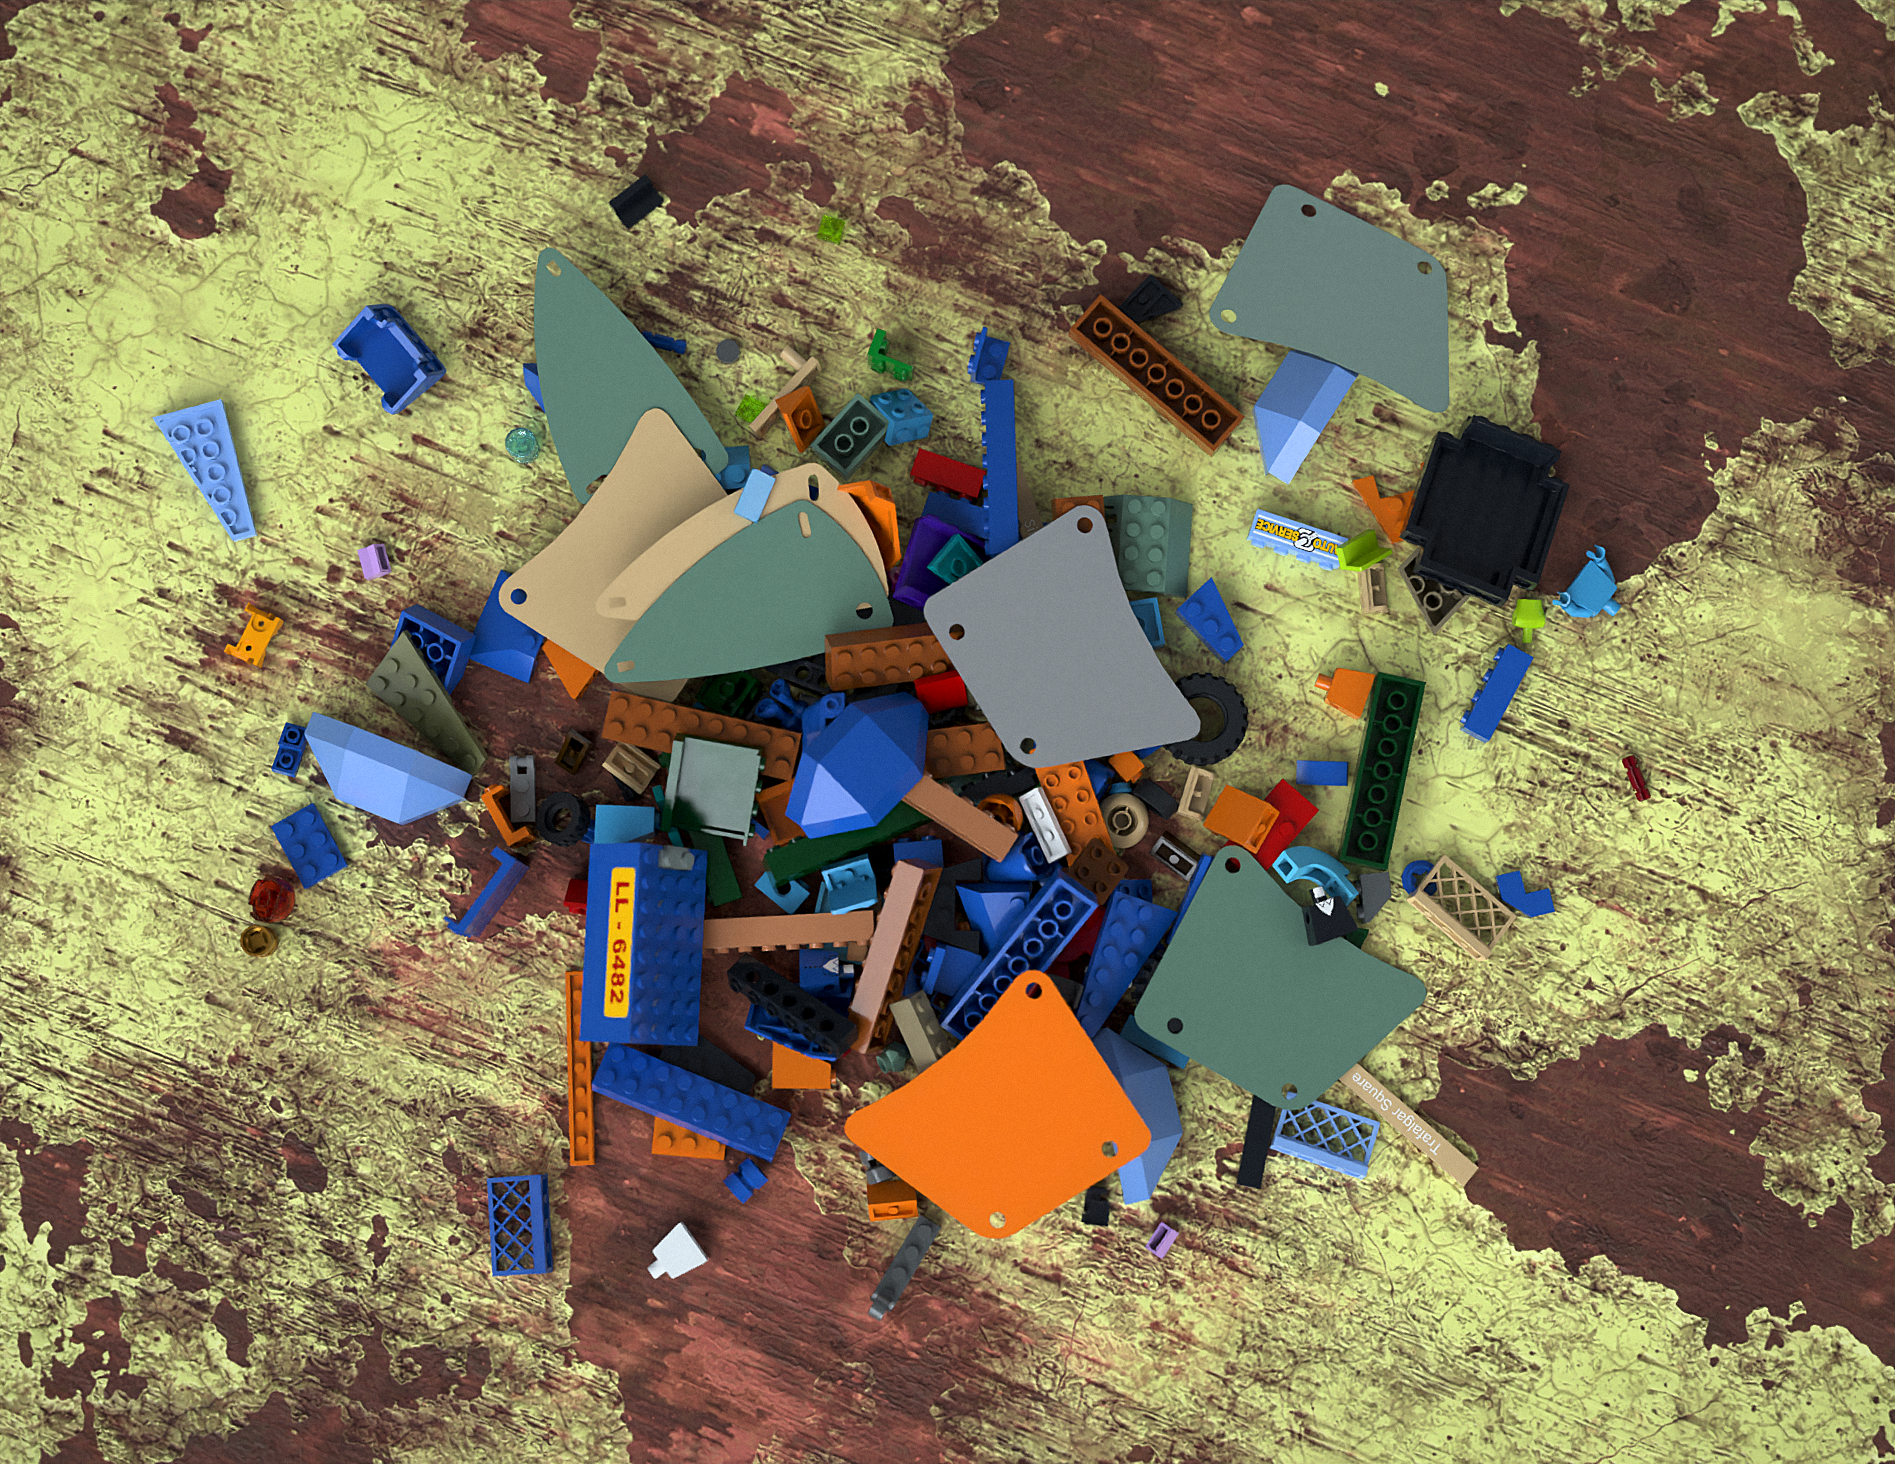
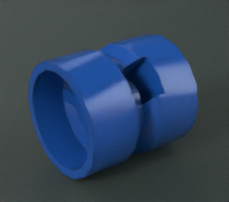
[723,1157,769,1204]

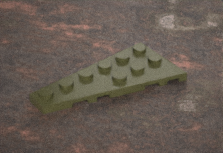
[366,630,489,777]

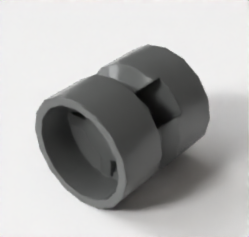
[858,1151,897,1185]

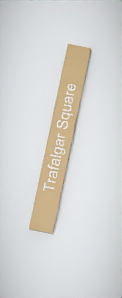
[1339,1063,1478,1186]

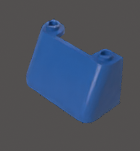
[332,304,446,415]
[802,693,850,752]

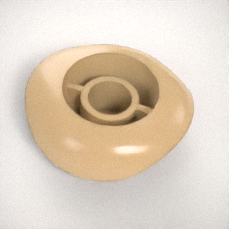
[1099,793,1149,848]

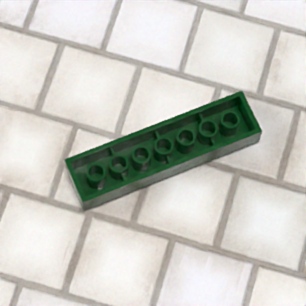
[1336,672,1426,872]
[762,779,944,889]

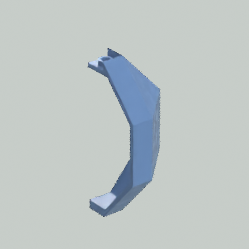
[1252,349,1359,484]
[304,712,473,825]
[1088,1027,1183,1205]

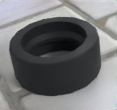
[1132,778,1179,820]

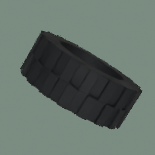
[536,791,591,847]

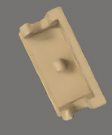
[1357,563,1389,615]
[1176,766,1215,821]

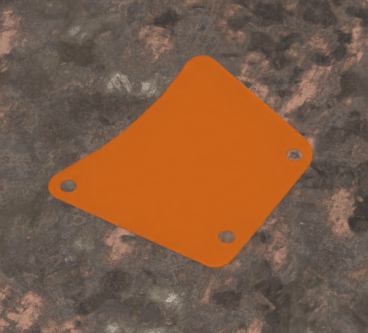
[844,970,1151,1239]

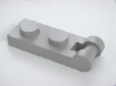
[509,755,536,823]

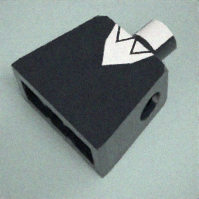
[1302,885,1358,947]

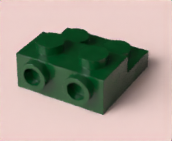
[695,671,763,718]

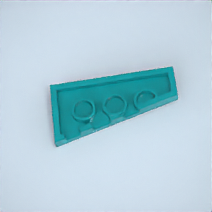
[927,534,984,585]

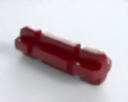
[1622,755,1651,802]

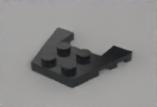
[922,858,982,953]

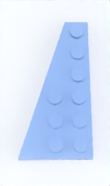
[153,399,258,542]

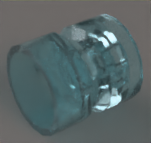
[505,428,540,464]

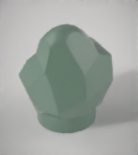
[876,1041,912,1073]

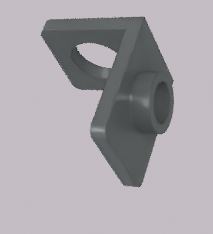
[1041,973,1084,1009]

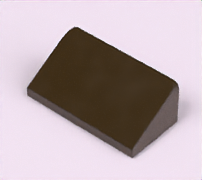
[1149,831,1200,882]

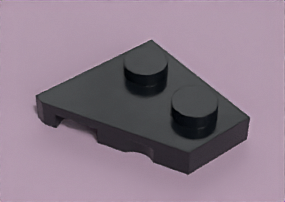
[1118,274,1184,325]

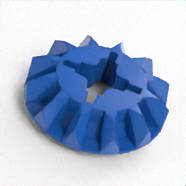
[1401,860,1437,896]

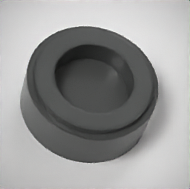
[716,339,740,364]

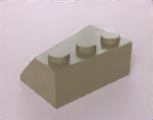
[1398,546,1471,635]

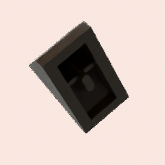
[555,729,595,776]

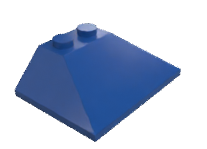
[469,569,546,684]

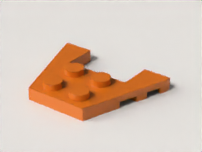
[1352,462,1424,544]

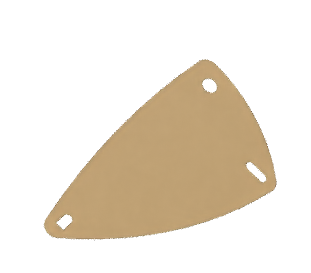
[595,463,888,621]

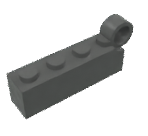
[867,1214,941,1321]

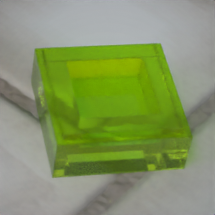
[816,215,846,245]
[735,394,767,424]

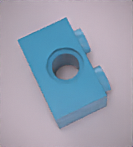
[755,871,811,915]

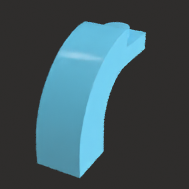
[1272,846,1359,907]

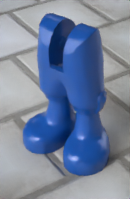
[755,679,808,739]

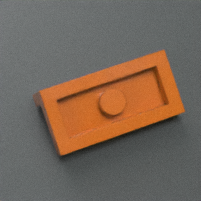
[867,1180,918,1222]

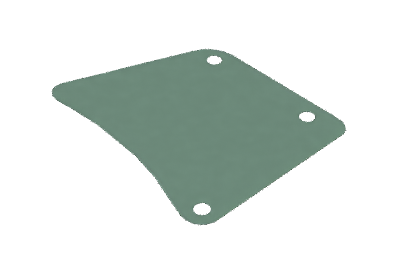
[1209,184,1449,413]
[1135,845,1426,1110]

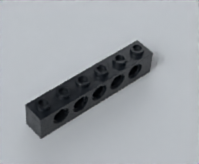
[727,953,858,1059]

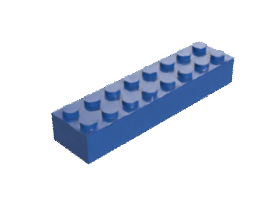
[939,868,1098,1041]
[592,1042,791,1164]

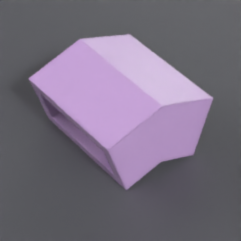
[357,544,392,580]
[1145,1222,1179,1259]

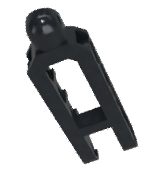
[764,658,891,703]

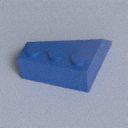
[390,604,476,695]
[956,882,1029,955]

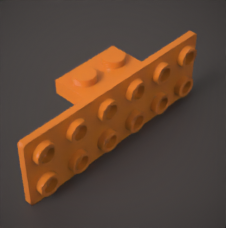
[1029,748,1116,867]

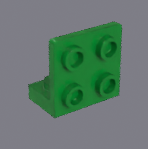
[867,328,914,382]

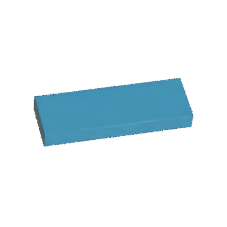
[1119,1014,1189,1069]

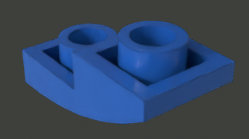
[271,722,307,778]
[1296,760,1348,786]

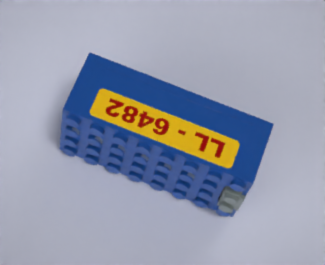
[579,843,707,1046]

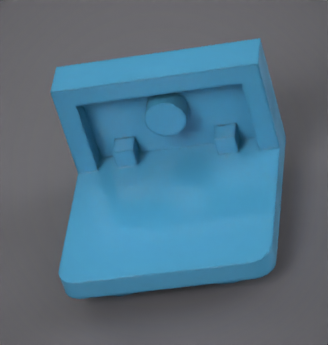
[870,389,933,446]
[821,853,878,915]

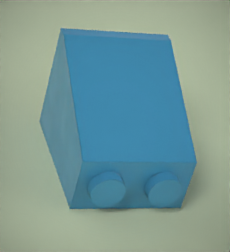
[594,805,662,844]

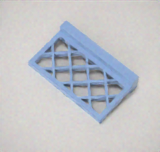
[1269,1091,1381,1180]

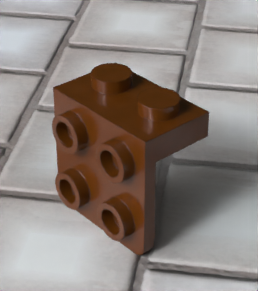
[1061,838,1128,906]

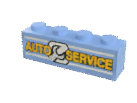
[1246,509,1348,571]

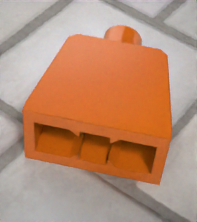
[1314,668,1375,720]

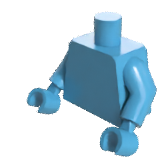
[1552,544,1622,618]

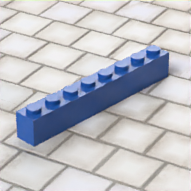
[981,379,1019,560]

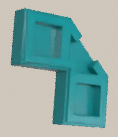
[652,785,684,847]

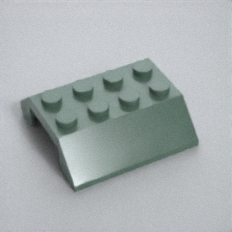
[1103,495,1193,598]

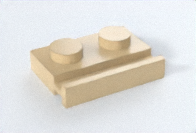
[602,742,660,794]

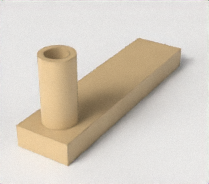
[749,346,823,439]

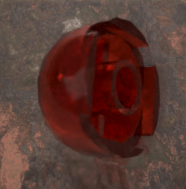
[248,874,296,924]

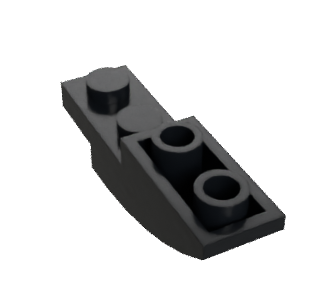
[958,766,1037,801]

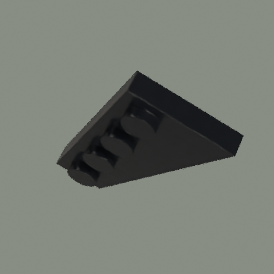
[659,1033,756,1096]

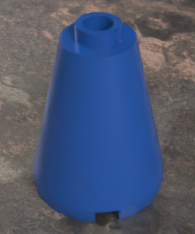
[984,832,1053,883]

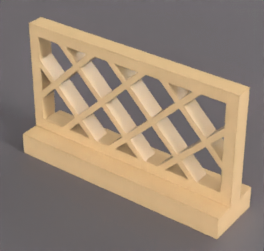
[1406,854,1517,962]

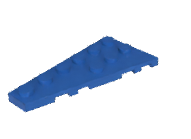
[1073,890,1179,1037]

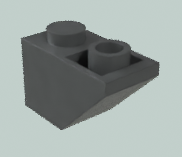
[1354,872,1391,924]

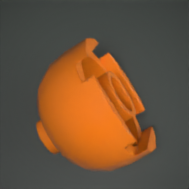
[976,793,1024,834]

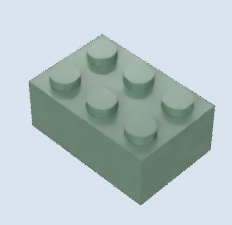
[810,393,889,482]

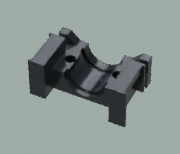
[1081,1186,1111,1227]

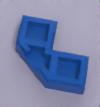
[1495,870,1555,918]

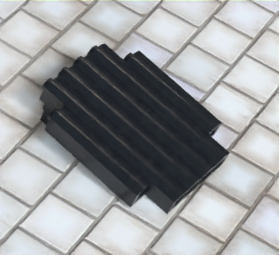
[1399,415,1570,607]

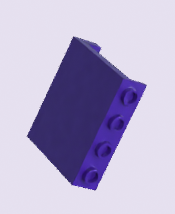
[893,514,990,612]

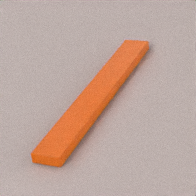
[565,970,595,1166]

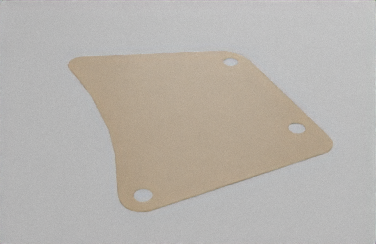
[499,408,728,702]

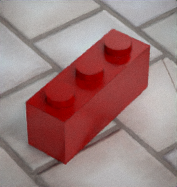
[910,448,987,502]

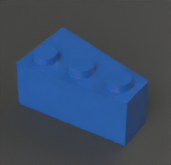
[1175,577,1244,665]

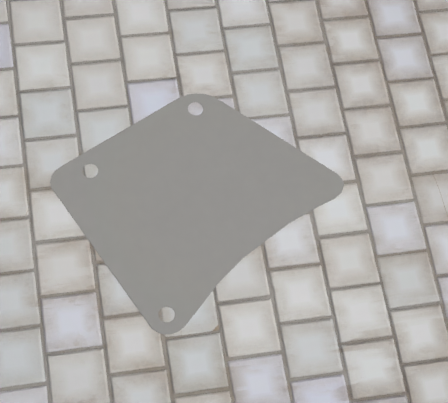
[924,505,1200,768]

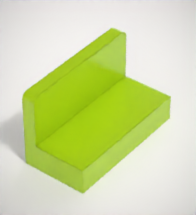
[1336,529,1393,572]

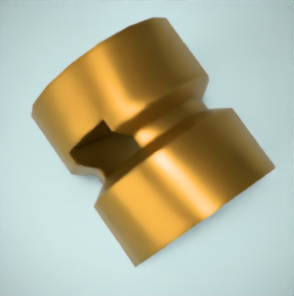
[240,925,279,958]

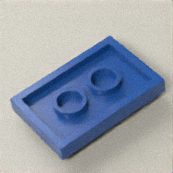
[271,803,349,889]

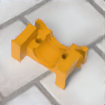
[224,602,284,668]

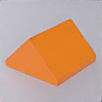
[775,386,825,453]

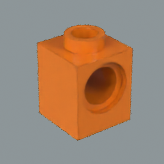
[1107,751,1145,784]

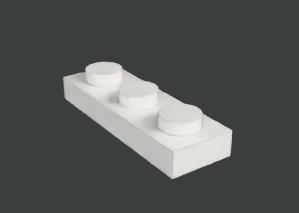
[1019,787,1072,863]

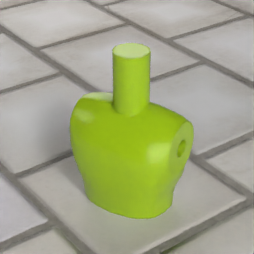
[1512,599,1545,643]

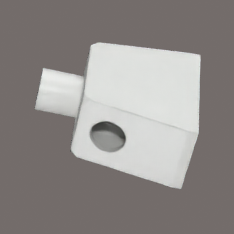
[647,1222,709,1279]

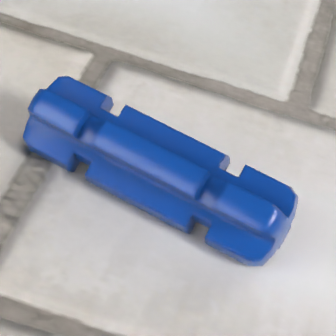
[642,331,687,354]

